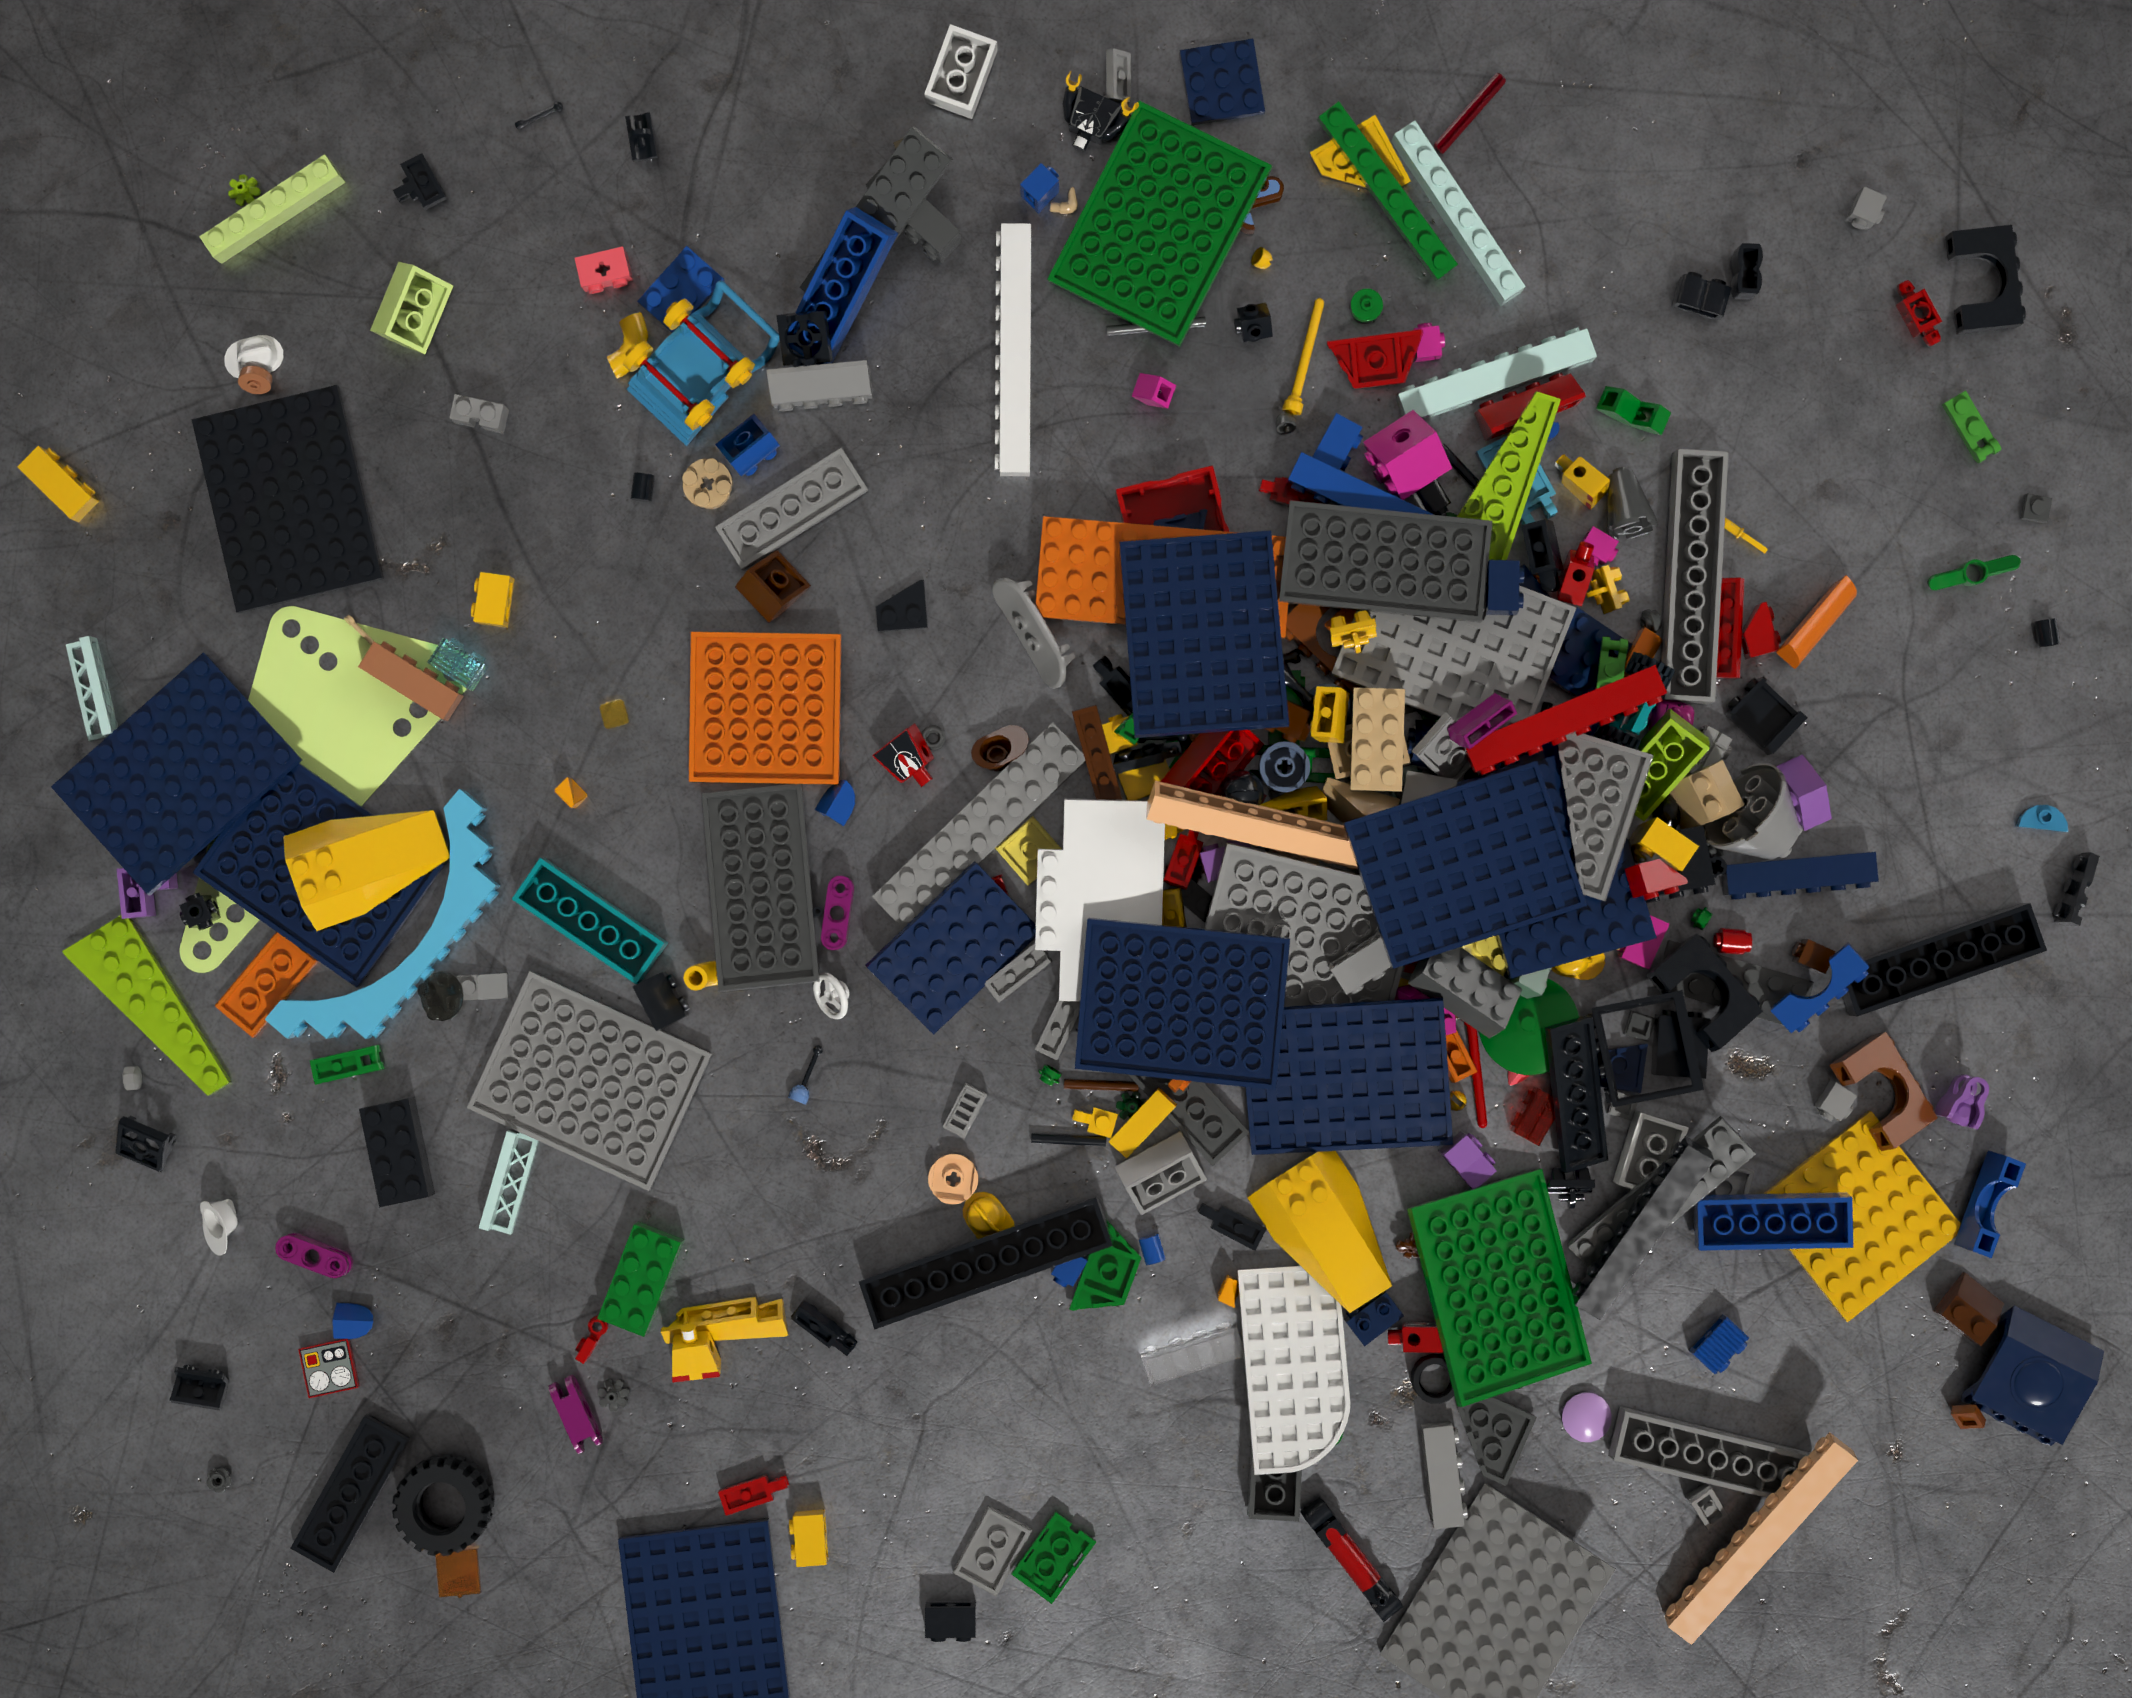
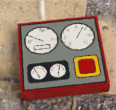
[298,1339,360,1398]

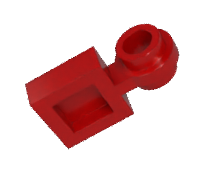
[575,1315,609,1364]

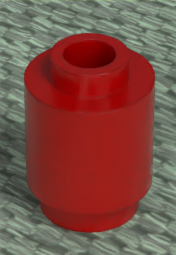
[1713,928,1752,955]

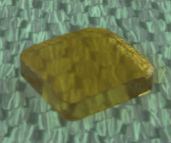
[600,700,629,729]

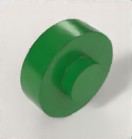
[1350,289,1383,323]

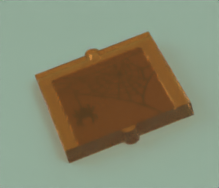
[435,1549,481,1598]

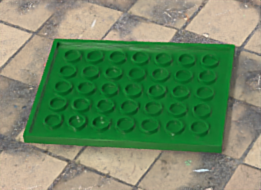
[1047,101,1273,347]
[1407,1169,1592,1407]

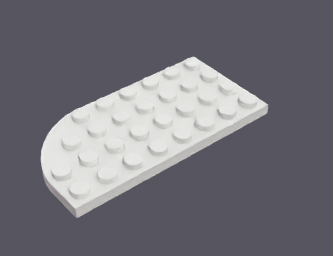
[1237,1266,1350,1475]

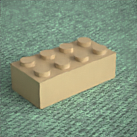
[1350,688,1405,792]

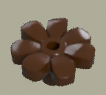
[1395,1233,1419,1259]

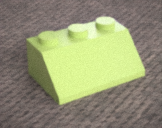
[370,262,453,354]

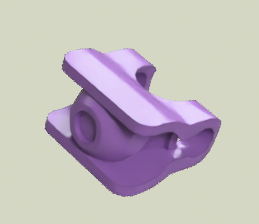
[1934,1074,1989,1130]

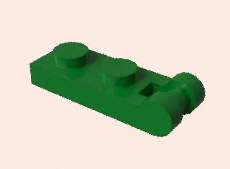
[309,1044,385,1085]

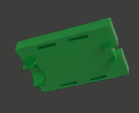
[1011,1511,1096,1604]

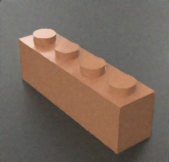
[358,641,464,721]

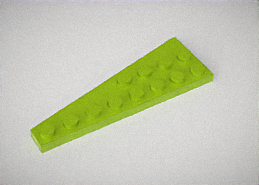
[1457,391,1561,561]
[62,915,231,1096]

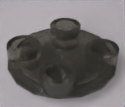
[418,971,464,1021]

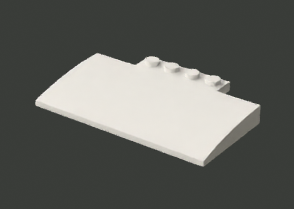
[1035,798,1165,1001]

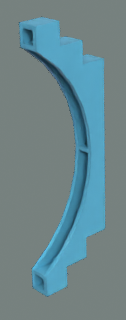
[264,789,501,1039]

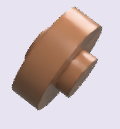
[238,366,273,394]

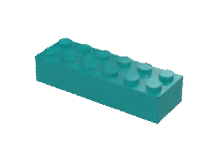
[512,858,668,984]

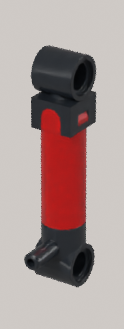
[1300,1496,1404,1622]

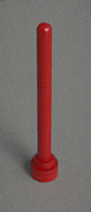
[1461,1020,1488,1128]

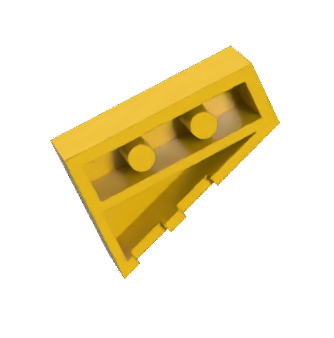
[1629,817,1699,871]

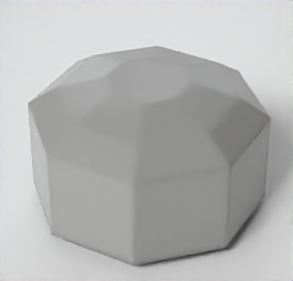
[122,1066,142,1090]

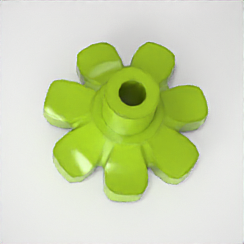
[228,174,261,206]

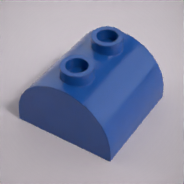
[715,414,780,477]

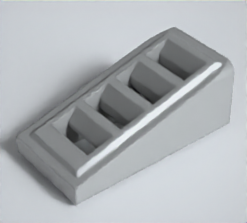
[943,1083,988,1139]

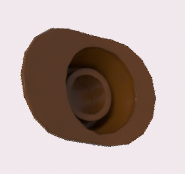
[971,725,1029,772]

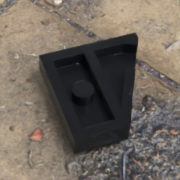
[876,580,928,632]

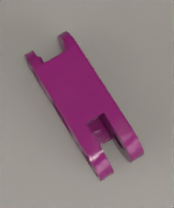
[821,876,854,950]
[275,1233,353,1278]
[548,1375,603,1454]

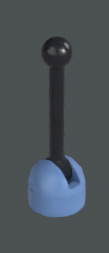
[788,1045,823,1105]

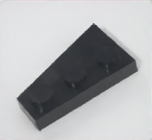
[2054,852,2100,926]

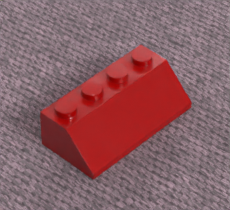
[1475,372,1586,441]
[1160,730,1264,796]

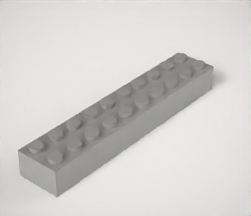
[1661,449,1729,704]
[872,722,1086,928]

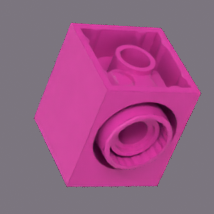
[1363,410,1452,500]

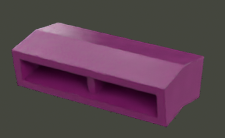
[1447,693,1517,749]

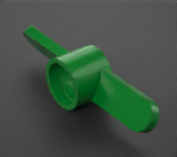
[1927,555,2021,590]

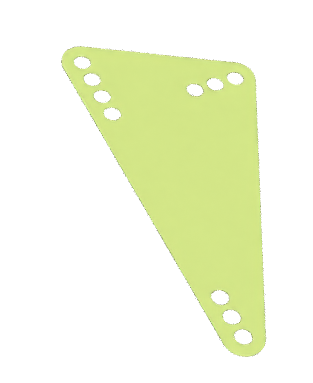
[180,606,475,973]

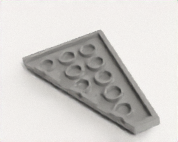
[1558,732,1653,901]

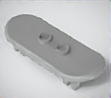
[992,577,1076,689]

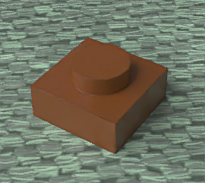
[1951,1404,1986,1429]

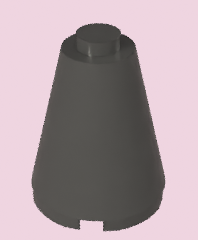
[1607,467,1658,539]

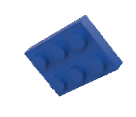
[637,246,725,333]

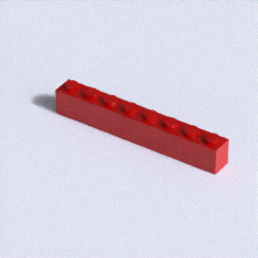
[1463,665,1667,775]

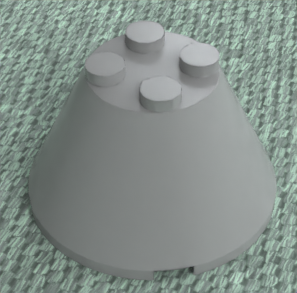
[1701,763,1803,859]

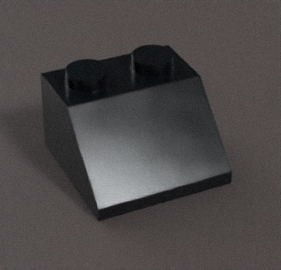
[633,971,690,1031]

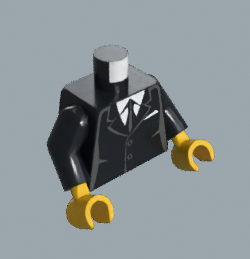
[1062,71,1139,152]

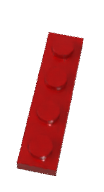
[1716,577,1744,678]

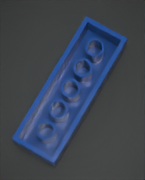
[787,207,898,365]
[1694,1192,1853,1251]

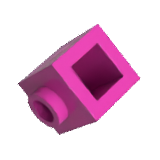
[1413,323,1445,362]
[1132,373,1176,409]
[1576,526,1619,566]

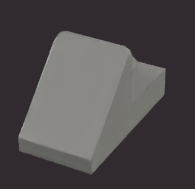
[456,973,509,1001]
[1685,1483,1728,1530]

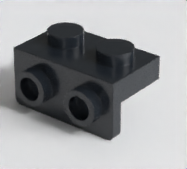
[170,1365,229,1411]

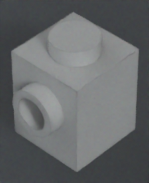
[1846,186,1887,230]
[1814,1081,1857,1122]

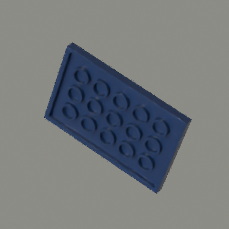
[865,861,1036,1035]

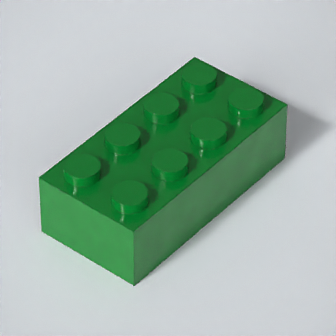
[597,1221,685,1337]

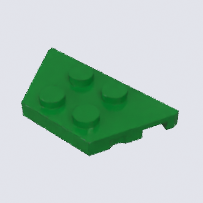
[1069,1219,1142,1311]

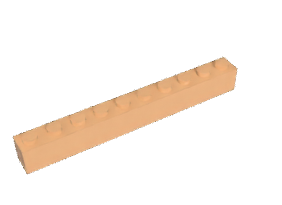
[1146,781,1358,869]
[1665,1432,1858,1645]

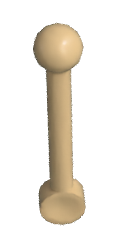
[344,615,374,645]

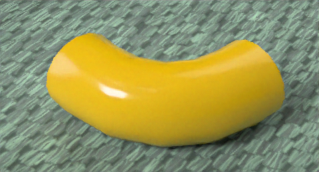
[606,312,648,379]
[683,961,718,991]

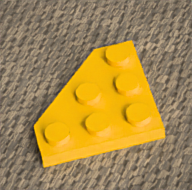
[1309,115,1411,188]

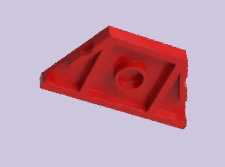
[1327,329,1423,389]

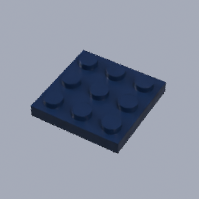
[1180,38,1265,126]
[1548,607,1632,697]

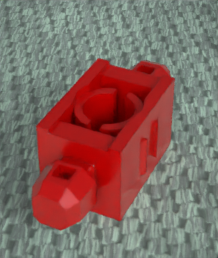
[1896,280,1942,347]

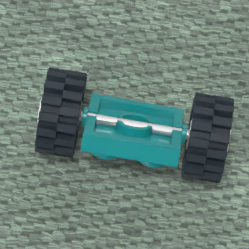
[1593,652,1675,750]

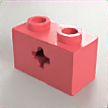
[574,246,633,294]

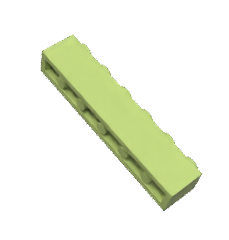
[199,154,346,264]

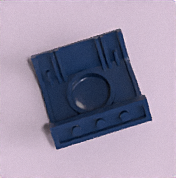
[1961,1305,2104,1446]

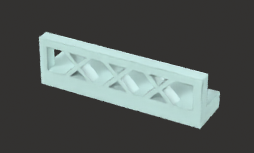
[65,636,118,742]
[479,1129,539,1235]

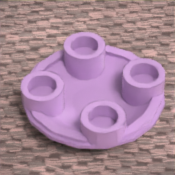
[1561,1392,1612,1442]

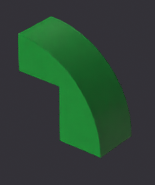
[1596,386,1671,435]

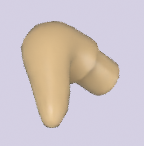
[1050,187,1078,214]

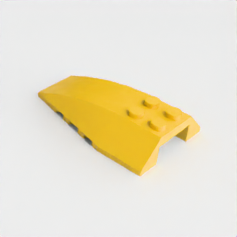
[283,810,450,931]
[1247,1151,1392,1313]

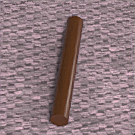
[1064,1079,1139,1092]

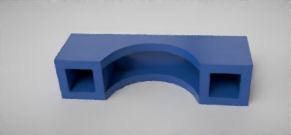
[1770,942,1869,1033]
[1954,1150,2026,1258]

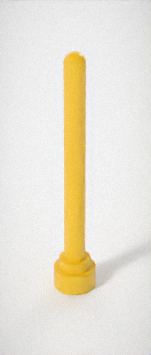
[1282,298,1324,415]

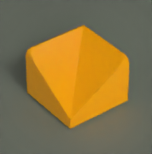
[554,777,588,808]
[1216,1275,1239,1308]

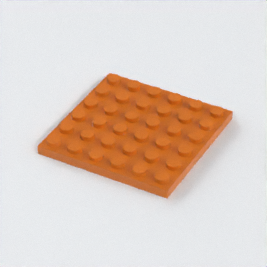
[689,632,842,784]

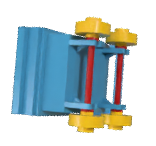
[623,281,780,446]

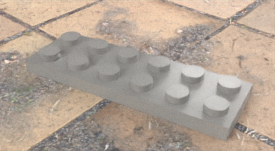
[715,447,869,570]

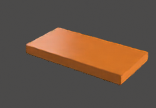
[215,932,318,1038]

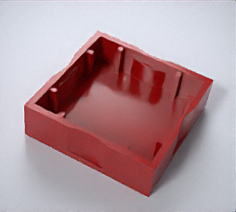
[1115,465,1229,532]

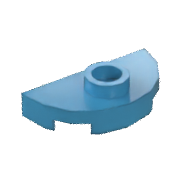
[2016,805,2068,832]

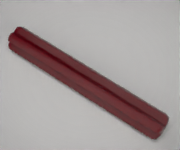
[1434,72,1506,154]

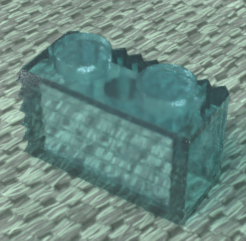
[427,637,489,691]

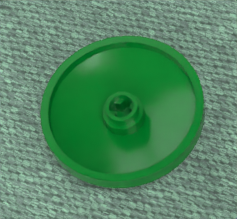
[1479,978,1579,1075]

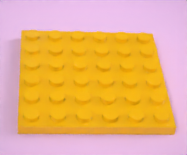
[1764,1110,1961,1322]

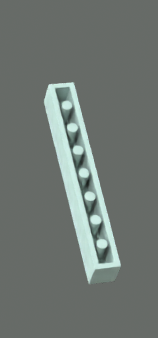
[1391,121,1526,306]
[1396,327,1597,420]

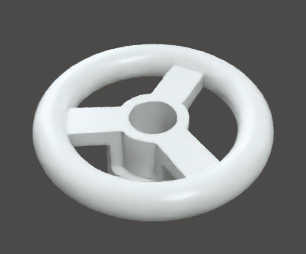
[813,972,849,1019]

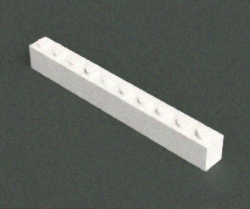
[995,223,1031,476]

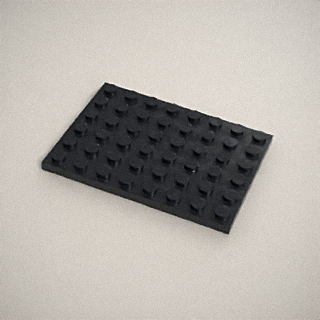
[191,385,384,613]

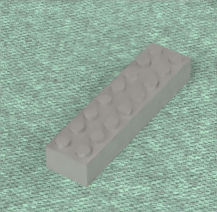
[1608,1406,1810,1498]

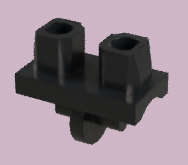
[625,112,658,162]
[1546,1167,1595,1209]

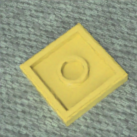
[995,816,1062,886]

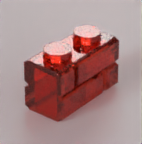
[1509,1087,1555,1146]

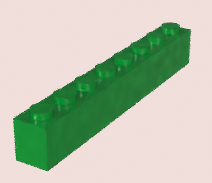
[1317,101,1458,281]

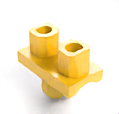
[1586,565,1630,614]
[1330,610,1377,654]

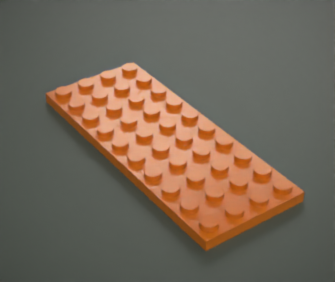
[1036,516,1288,638]

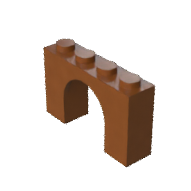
[1285,604,1358,695]
[1830,1032,1938,1151]

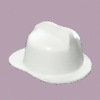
[224,335,284,378]
[200,1199,238,1256]

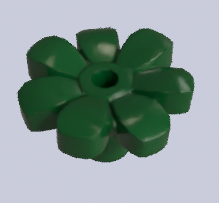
[1116,1092,1146,1120]

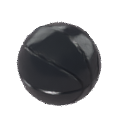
[1219,770,1264,805]

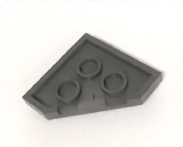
[1457,1397,1537,1486]

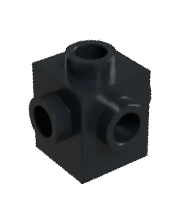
[1234,302,1273,342]
[179,893,221,931]

